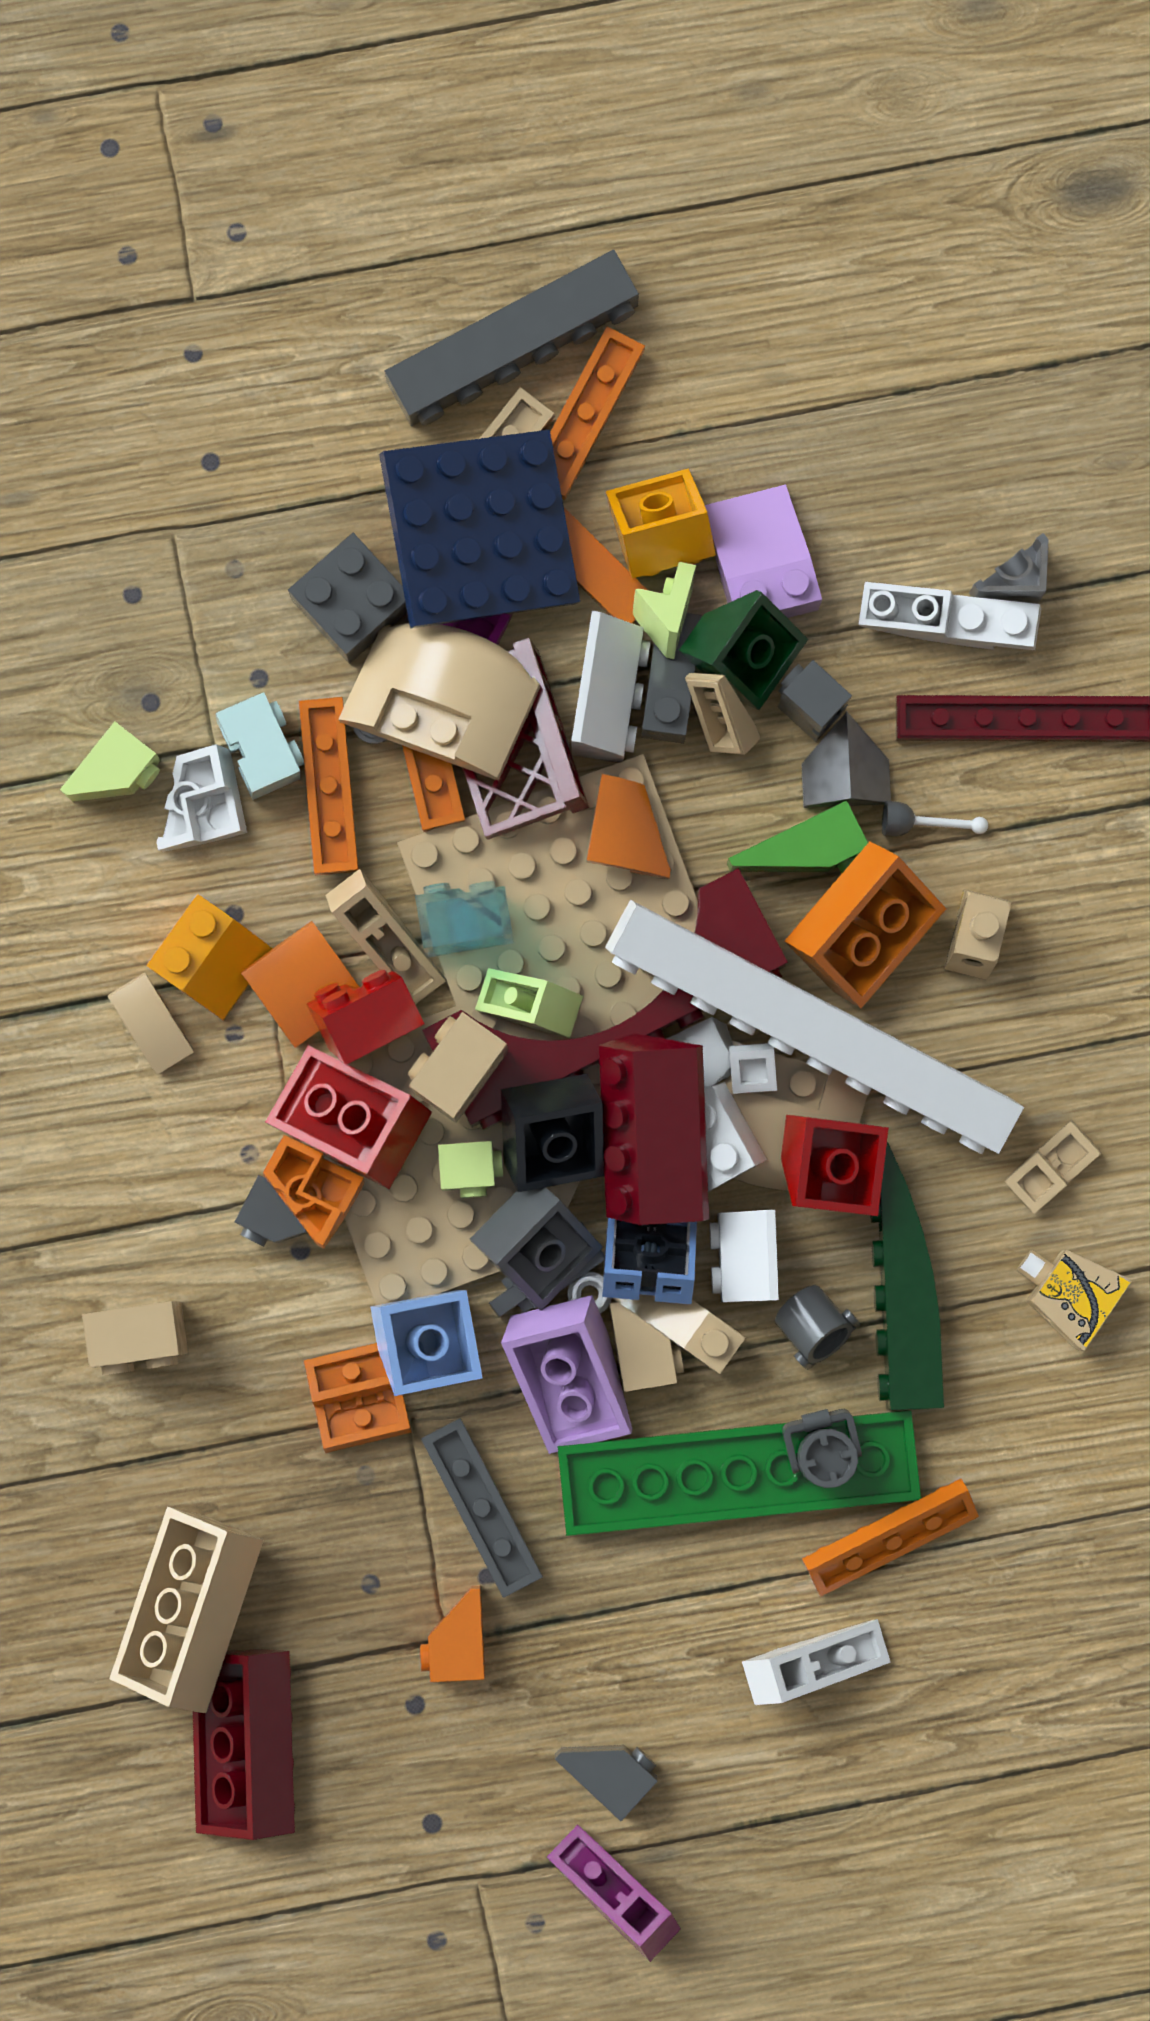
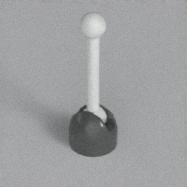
[882,801,988,837]

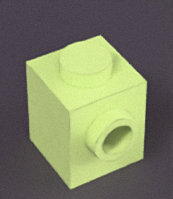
[438,1141,503,1198]

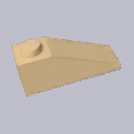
[325,869,446,1005]
[613,1294,746,1374]

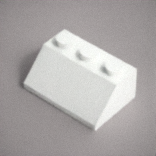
[572,611,651,763]

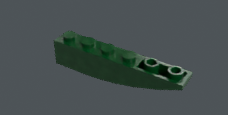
[870,1142,944,1410]

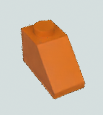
[420,1585,485,1682]

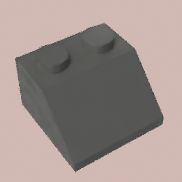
[470,1187,603,1310]

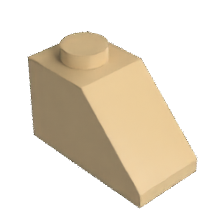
[609,1302,684,1392]

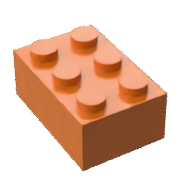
[784,841,946,1009]

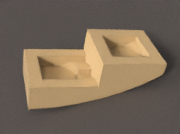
[108,972,194,1075]
[1004,1120,1101,1214]

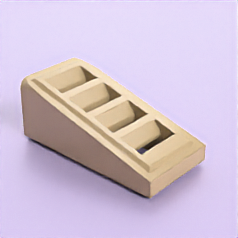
[685,673,761,755]

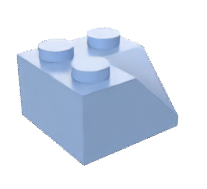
[370,1290,483,1396]

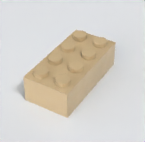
[109,1507,264,1713]

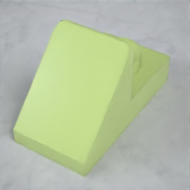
[633,562,696,659]

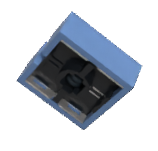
[602,1218,697,1304]

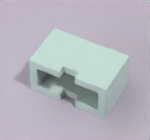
[216,692,304,800]

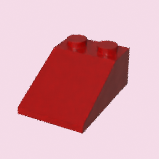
[265,1045,432,1189]

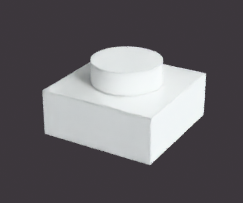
[729,1043,777,1094]

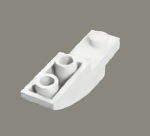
[859,582,1041,650]

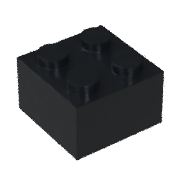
[501,1074,604,1192]

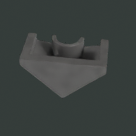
[969,533,1049,604]
[801,711,891,808]

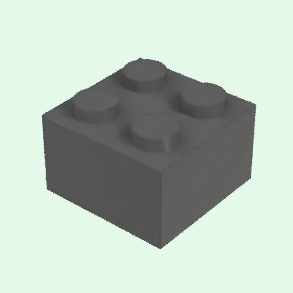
[288,532,407,664]

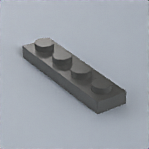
[421,1418,543,1598]

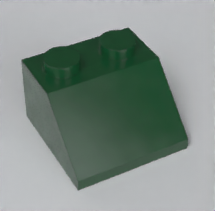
[679,590,808,710]

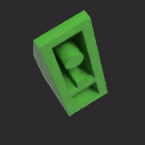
[727,801,868,874]

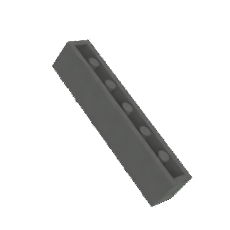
[384,249,639,426]

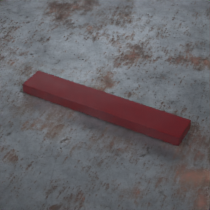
[896,695,1150,742]

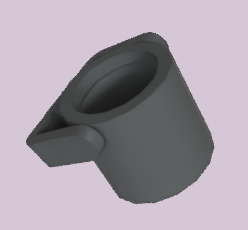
[775,1285,861,1370]
[782,1409,862,1488]

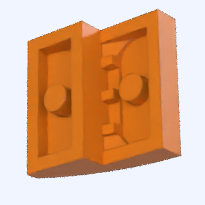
[241,921,360,1048]
[304,1343,412,1453]

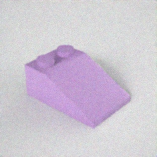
[705,485,822,618]
[501,1295,632,1454]

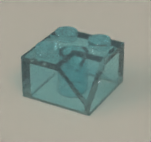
[415,881,514,958]

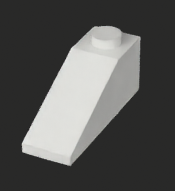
[742,1619,890,1705]

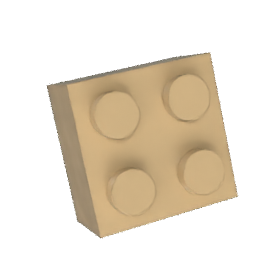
[408,1012,508,1123]
[82,1301,189,1375]

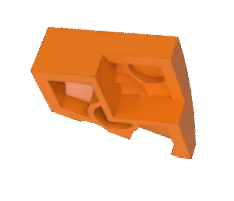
[587,774,671,879]
[263,1135,365,1249]

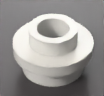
[568,1272,611,1313]

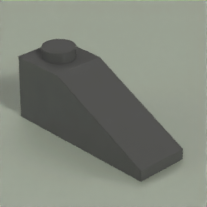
[641,613,702,744]

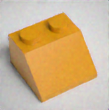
[606,468,716,579]
[146,894,273,1021]

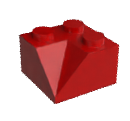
[306,970,424,1065]
[781,1115,889,1216]

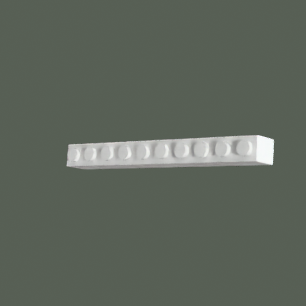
[605,900,1024,1154]

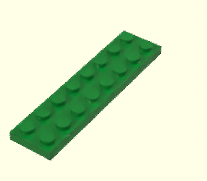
[557,1410,921,1536]

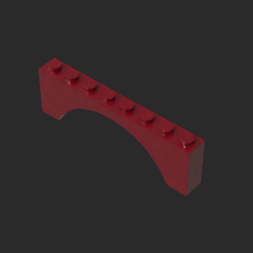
[422,868,788,1130]

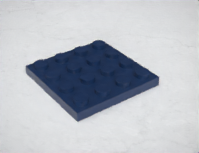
[379,430,580,629]

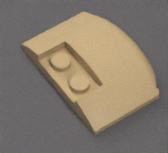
[338,623,540,781]
[718,1040,867,1191]

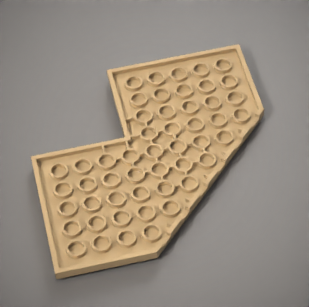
[291,754,698,1305]

